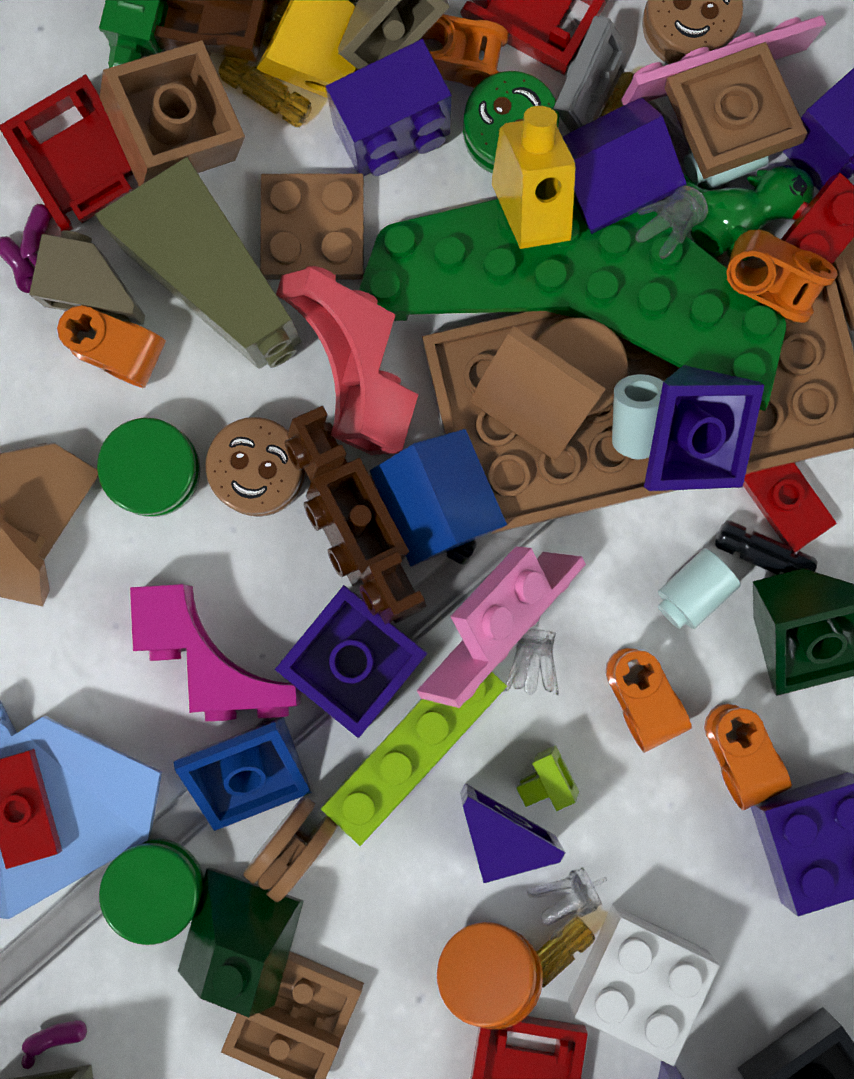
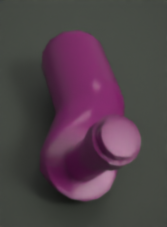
[20,204,52,267]
[0,236,34,293]
[21,1020,87,1069]

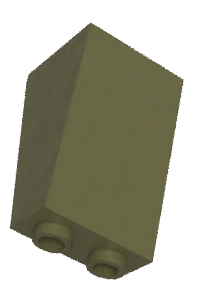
[95,157,302,369]

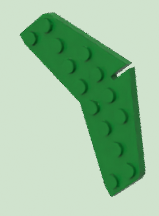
[359,190,786,411]

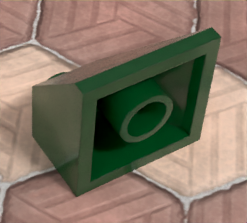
[752,568,854,696]
[178,868,304,1018]

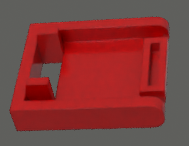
[460,0,608,76]
[0,74,135,231]
[470,1016,588,1079]

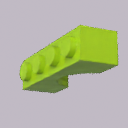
[321,672,507,846]

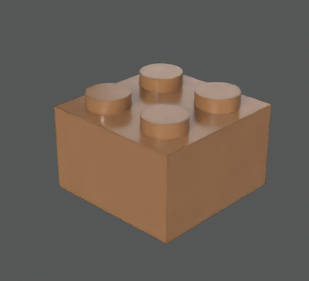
[99,40,245,186]

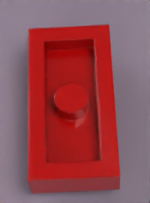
[781,173,854,264]

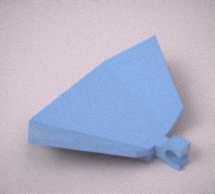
[0,701,162,919]

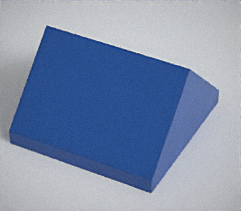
[369,429,507,567]
[173,717,312,831]

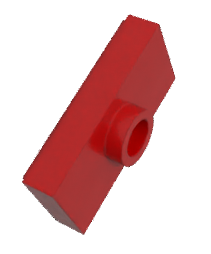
[743,463,837,553]
[0,749,62,869]

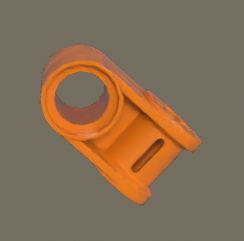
[420,14,509,88]
[726,229,838,323]
[57,305,166,388]
[605,648,692,753]
[704,704,792,811]

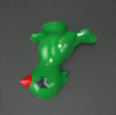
[674,165,814,261]

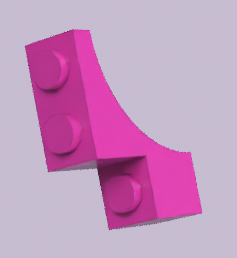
[130,584,302,721]

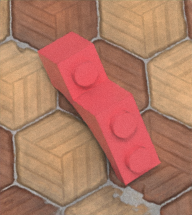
[276,266,419,455]

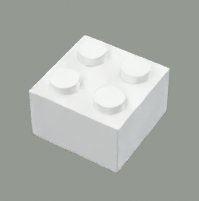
[568,904,720,1066]

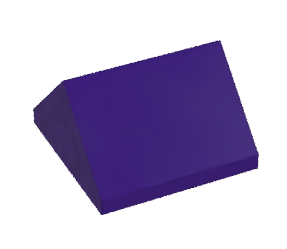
[562,97,687,234]
[644,365,765,491]
[460,783,566,883]

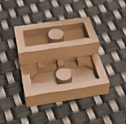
[469,326,606,461]
[221,951,364,1079]

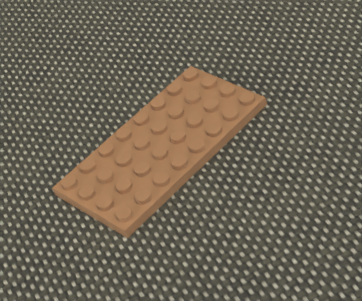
[422,258,854,536]

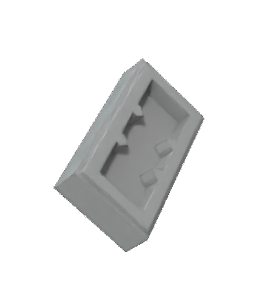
[553,16,628,132]

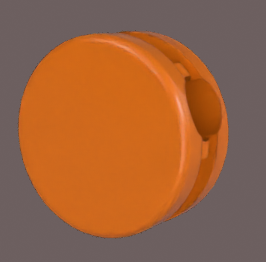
[437,922,543,1029]

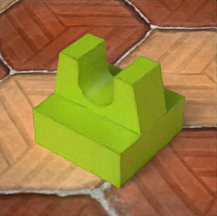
[516,745,579,812]

